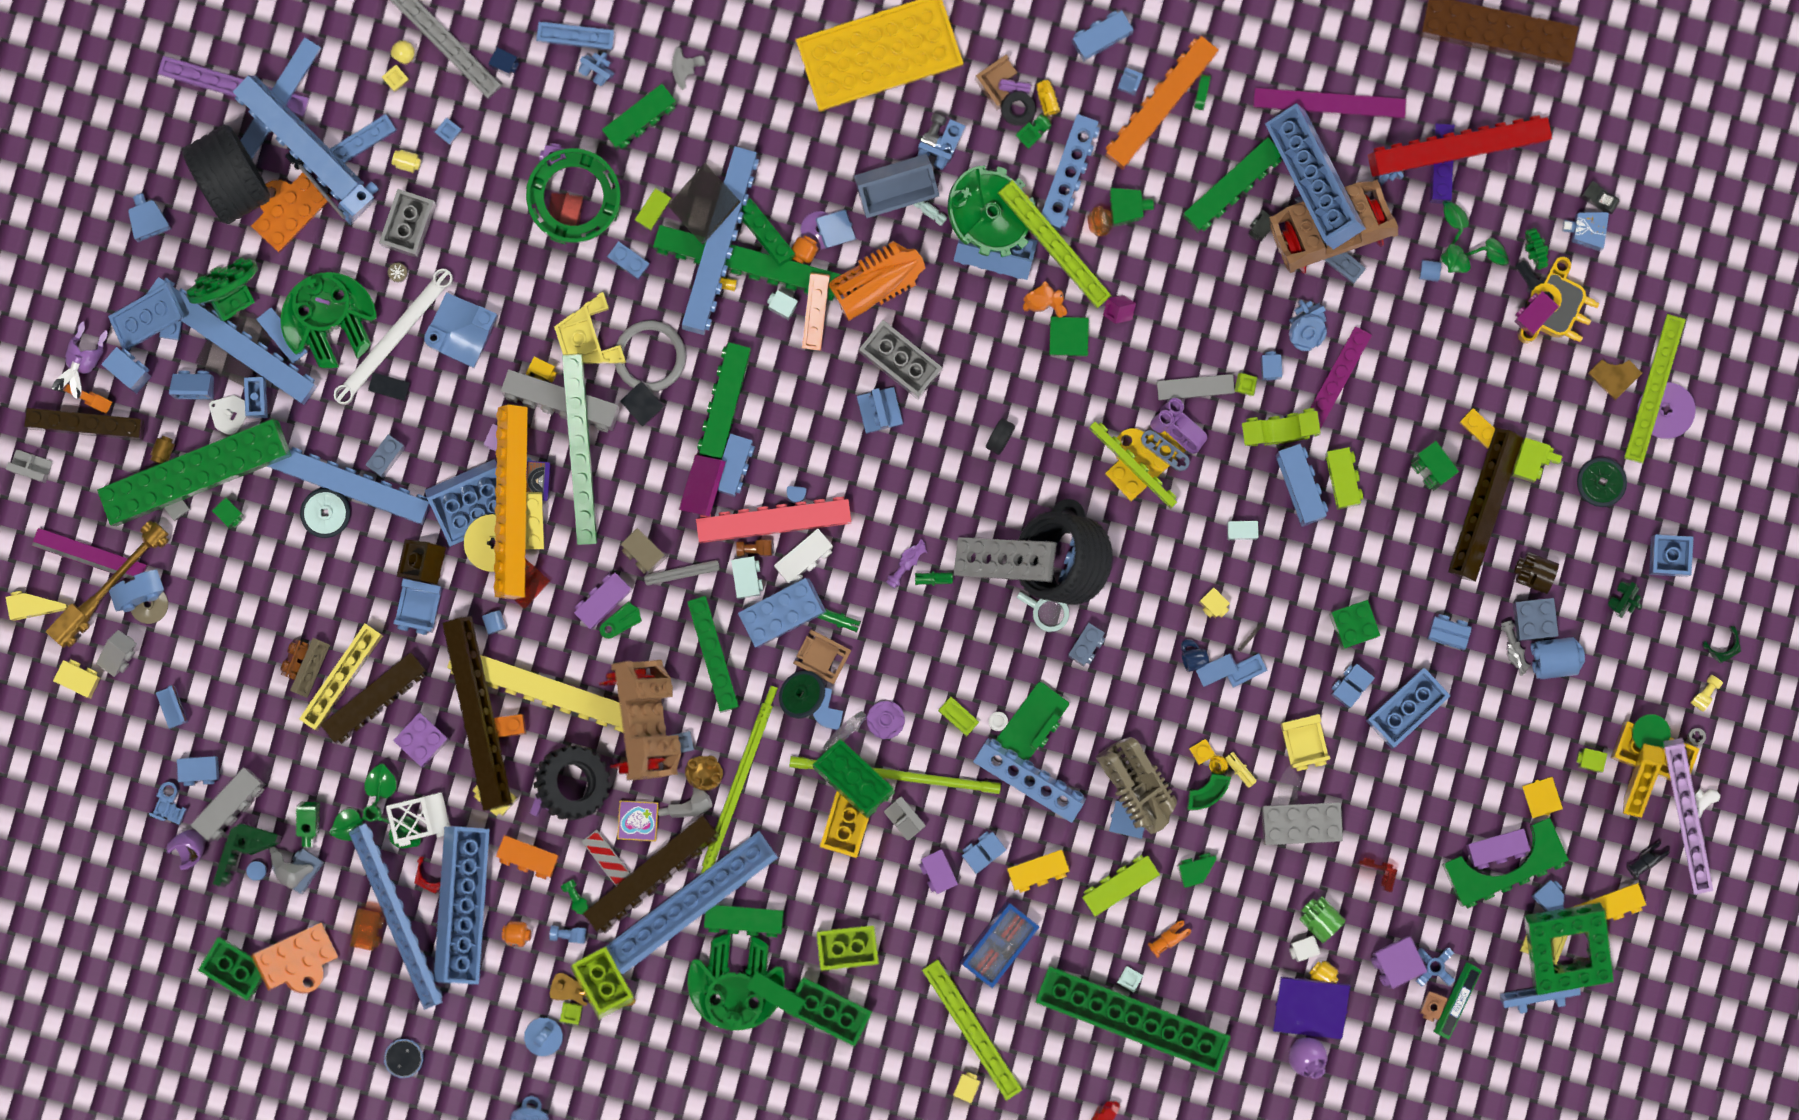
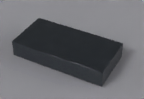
[368,372,411,402]

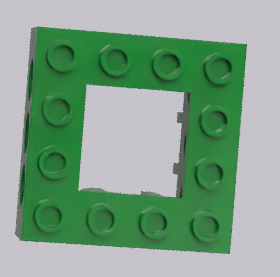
[1524,902,1614,995]

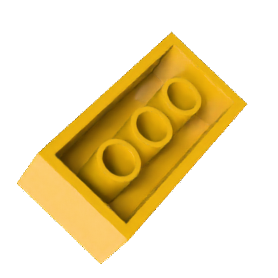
[1611,721,1700,781]
[820,791,869,858]

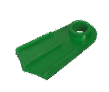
[600,602,642,639]

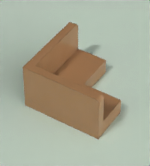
[975,54,1017,110]

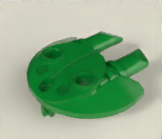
[281,272,377,369]
[688,934,785,1031]

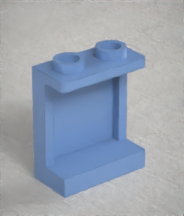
[393,579,442,635]

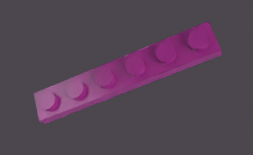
[1310,326,1372,429]

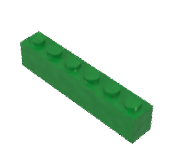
[1183,138,1282,233]
[697,342,751,460]
[687,596,739,713]

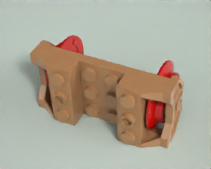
[1269,180,1398,274]
[599,660,681,781]

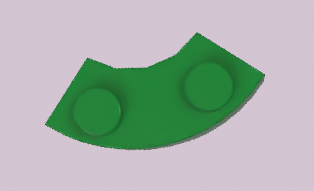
[1186,774,1231,811]

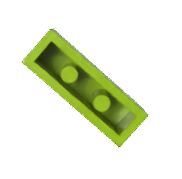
[1325,447,1363,510]

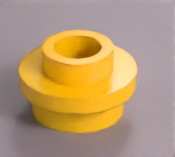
[1209,755,1228,774]

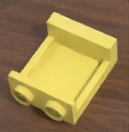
[1280,714,1330,771]

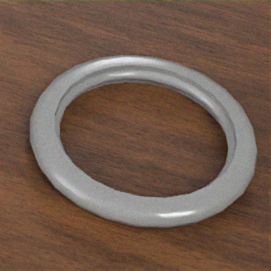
[615,320,686,392]

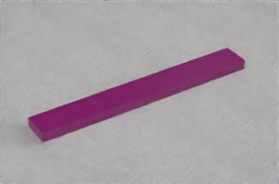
[1253,88,1406,119]

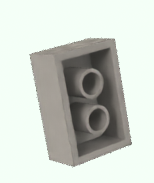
[379,189,436,258]

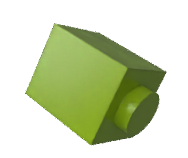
[1576,748,1607,773]

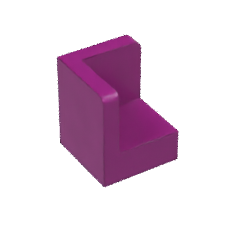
[1103,295,1136,324]

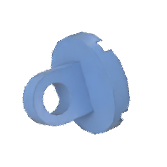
[524,1018,563,1056]
[510,1096,549,1120]

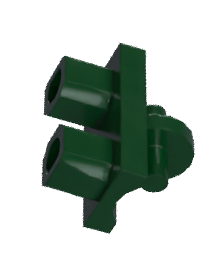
[1608,581,1643,618]

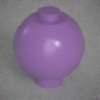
[1289,1038,1327,1079]

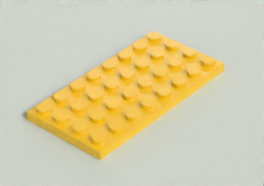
[796,0,964,112]

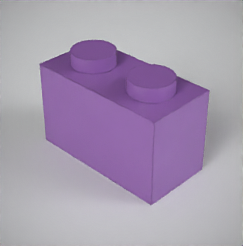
[919,849,958,894]

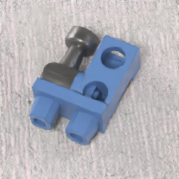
[918,113,966,170]

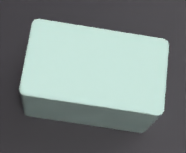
[1227,521,1258,540]

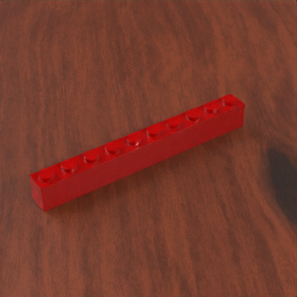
[1367,115,1552,177]

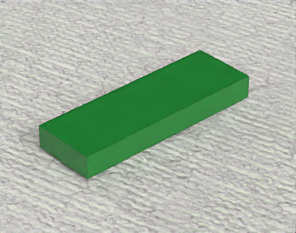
[746,971,806,1018]

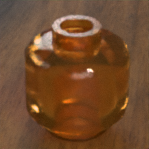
[1087,207,1113,236]

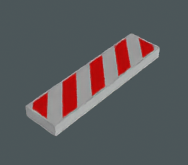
[582,830,631,886]

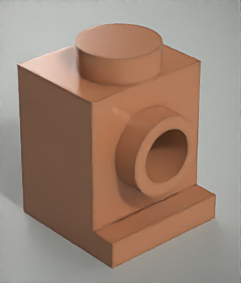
[1419,991,1448,1022]

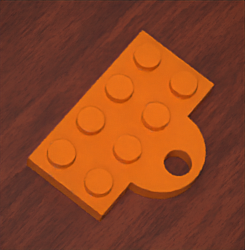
[251,172,332,253]
[252,923,338,994]

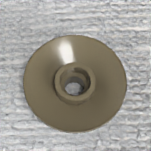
[131,592,168,624]

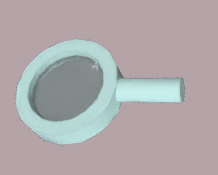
[1017,591,1069,632]

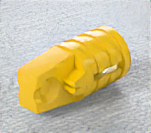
[1036,80,1060,116]

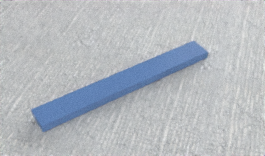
[240,38,322,159]

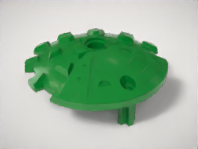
[948,165,1036,257]

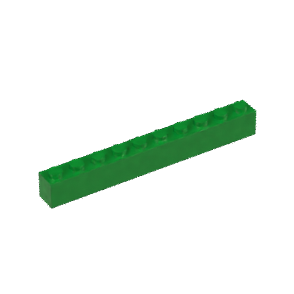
[653,225,841,301]

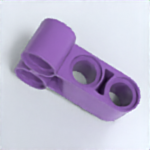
[1150,398,1208,454]

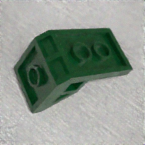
[213,823,283,887]

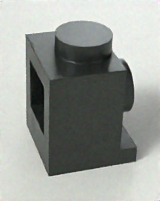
[1248,210,1271,242]

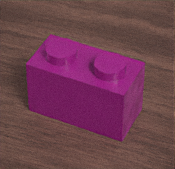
[1514,291,1559,337]

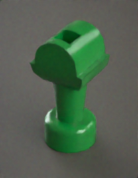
[560,879,589,915]

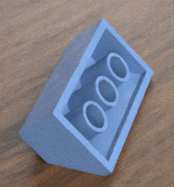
[954,237,1038,280]

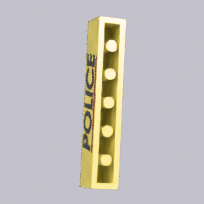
[299,624,383,731]

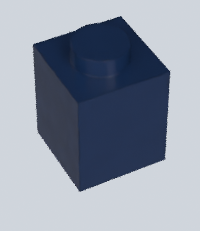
[488,47,520,77]

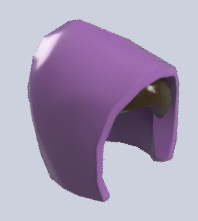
[167,829,206,870]

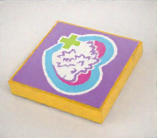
[617,801,658,841]

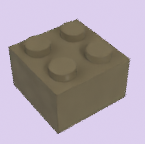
[621,528,666,574]

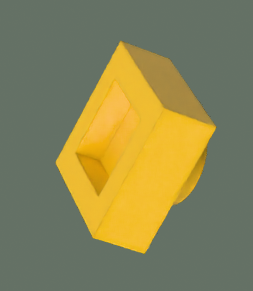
[1189,739,1215,765]

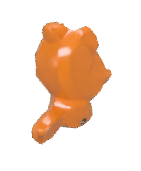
[1023,281,1067,318]

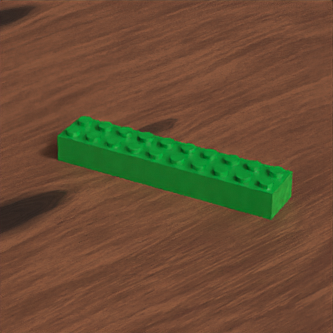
[97,419,292,526]
[1035,966,1231,1073]

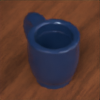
[1181,639,1209,672]

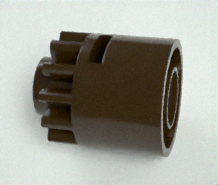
[1514,552,1559,594]

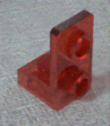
[1357,858,1397,892]

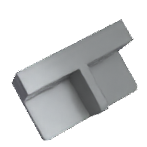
[6,450,52,483]
[884,797,926,840]

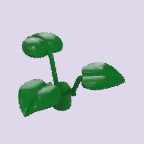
[1441,201,1509,273]
[329,764,421,848]

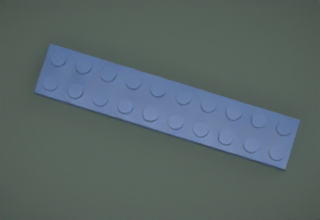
[348,824,442,1010]
[605,831,778,974]

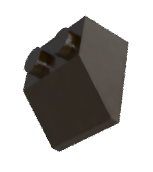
[396,539,446,585]

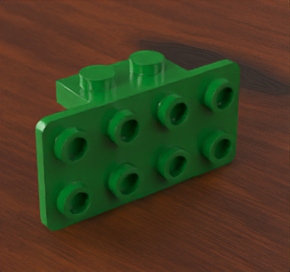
[996,682,1069,760]

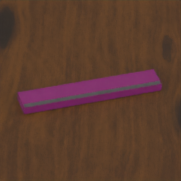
[31,528,147,580]

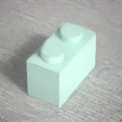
[731,556,763,599]

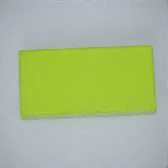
[635,188,671,231]
[938,697,979,737]

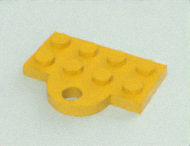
[1105,428,1187,502]

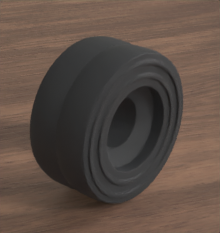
[986,418,1015,455]

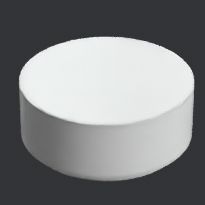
[989,712,1008,731]

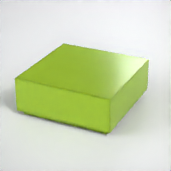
[1234,373,1257,396]
[560,1002,582,1025]

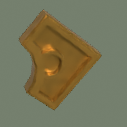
[1588,360,1642,400]

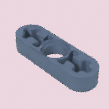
[1141,430,1190,472]

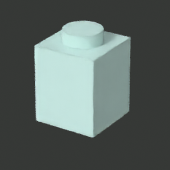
[767,290,798,320]

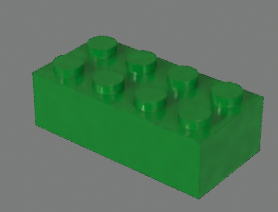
[795,977,872,1047]

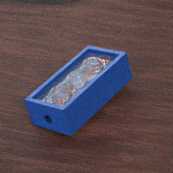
[959,902,1039,988]

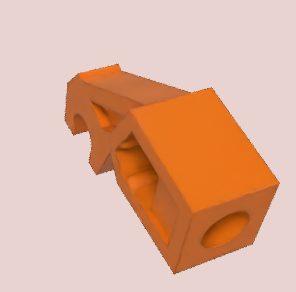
[63,384,112,414]

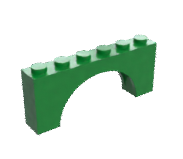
[1442,818,1569,909]

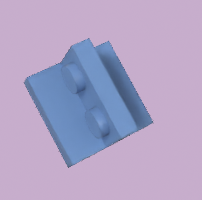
[857,387,903,434]

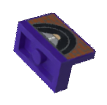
[526,461,551,501]

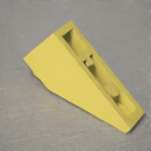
[6,591,69,621]

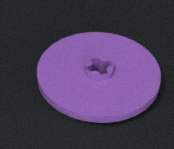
[1637,382,1696,439]

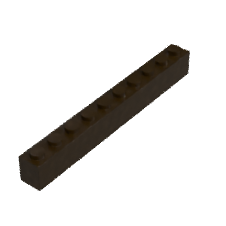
[442,616,513,811]

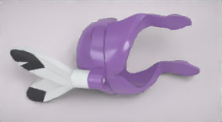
[52,321,108,399]

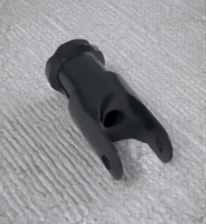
[1626,841,1670,879]

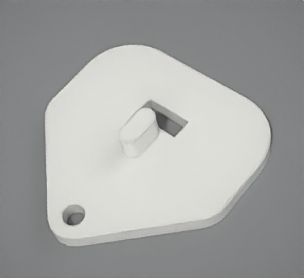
[209,395,246,435]

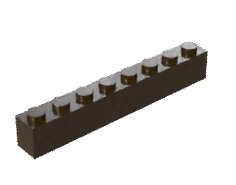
[1448,428,1523,582]
[583,815,720,934]

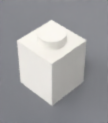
[1289,936,1320,962]

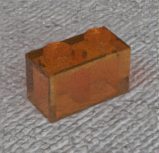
[350,908,385,951]

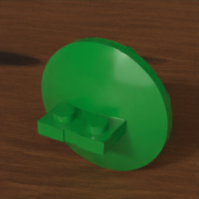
[186,257,258,321]

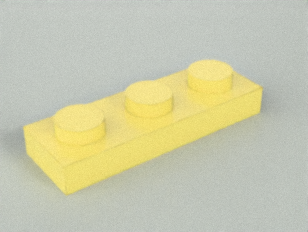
[525,492,544,549]

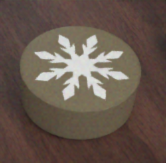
[388,263,408,283]

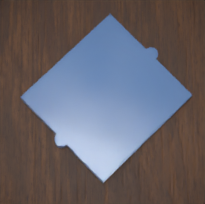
[815,210,856,248]
[1109,800,1144,839]

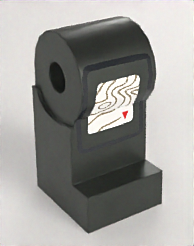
[1581,181,1620,214]

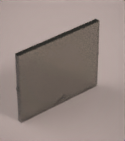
[668,163,741,245]
[195,310,272,387]

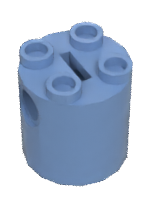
[1530,637,1585,680]

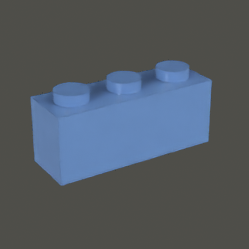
[1072,11,1133,62]
[717,434,755,497]

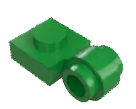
[1015,114,1052,150]

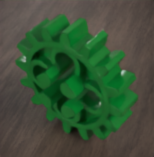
[1525,228,1548,270]

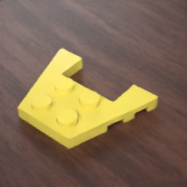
[554,292,626,364]

